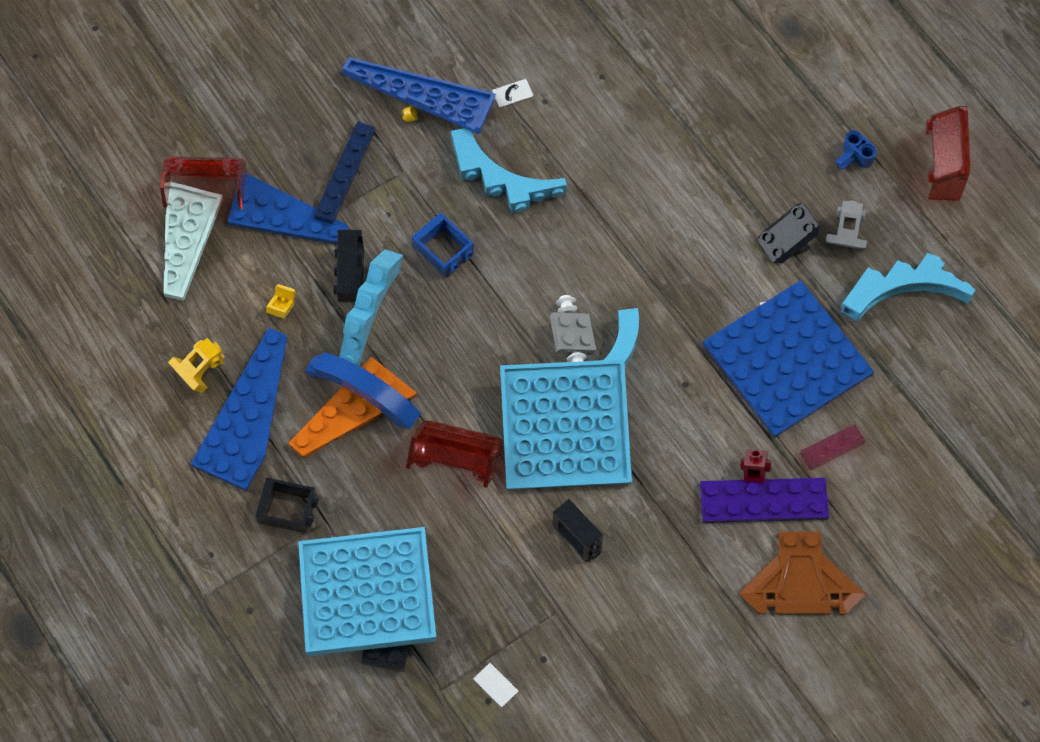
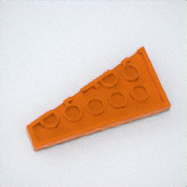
[288,357,418,458]

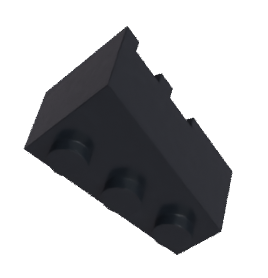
[333,230,364,302]

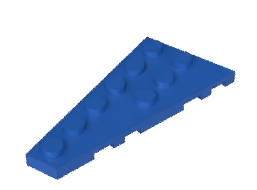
[228,171,348,245]

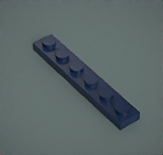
[314,121,376,225]

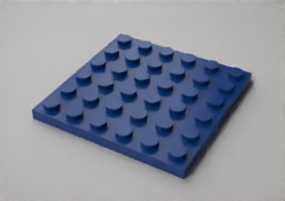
[702,280,874,438]

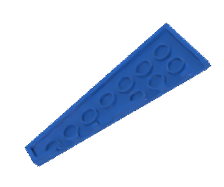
[342,57,496,134]

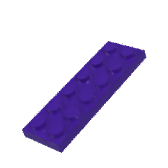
[700,478,829,523]

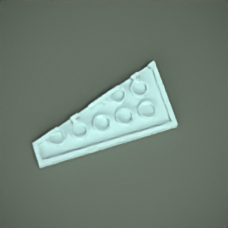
[164,181,223,301]

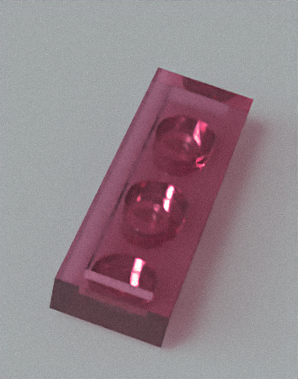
[800,424,865,470]

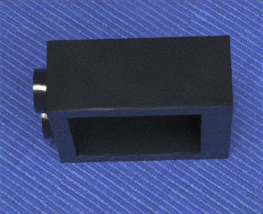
[255,477,319,533]
[553,499,603,562]

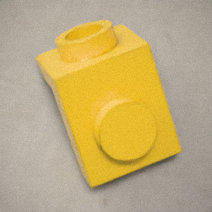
[266,284,296,319]

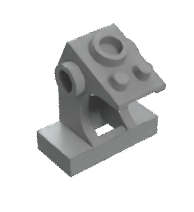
[825,200,867,250]

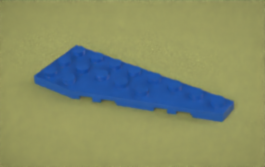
[191,328,288,492]

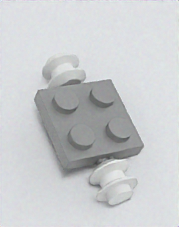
[550,295,596,362]

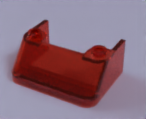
[926,106,970,201]
[160,156,247,209]
[406,421,503,488]

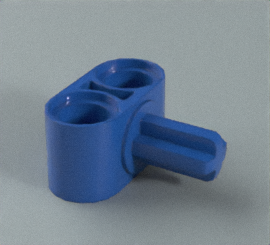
[836,130,877,169]

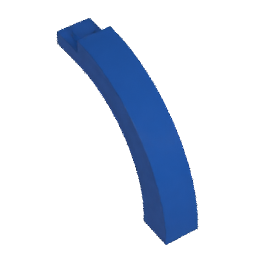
[305,352,421,429]

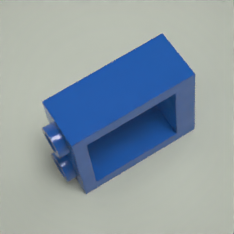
[412,212,474,276]

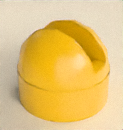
[401,106,418,122]

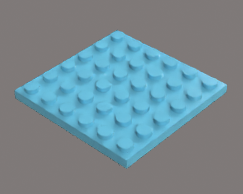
[500,359,632,490]
[298,527,437,656]

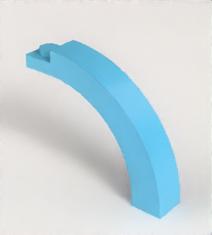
[604,308,639,368]

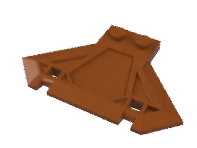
[738,531,866,614]

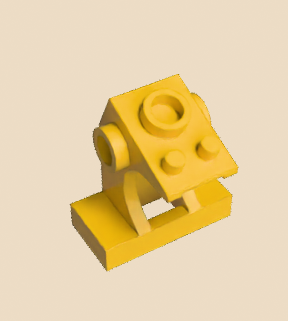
[168,338,225,393]

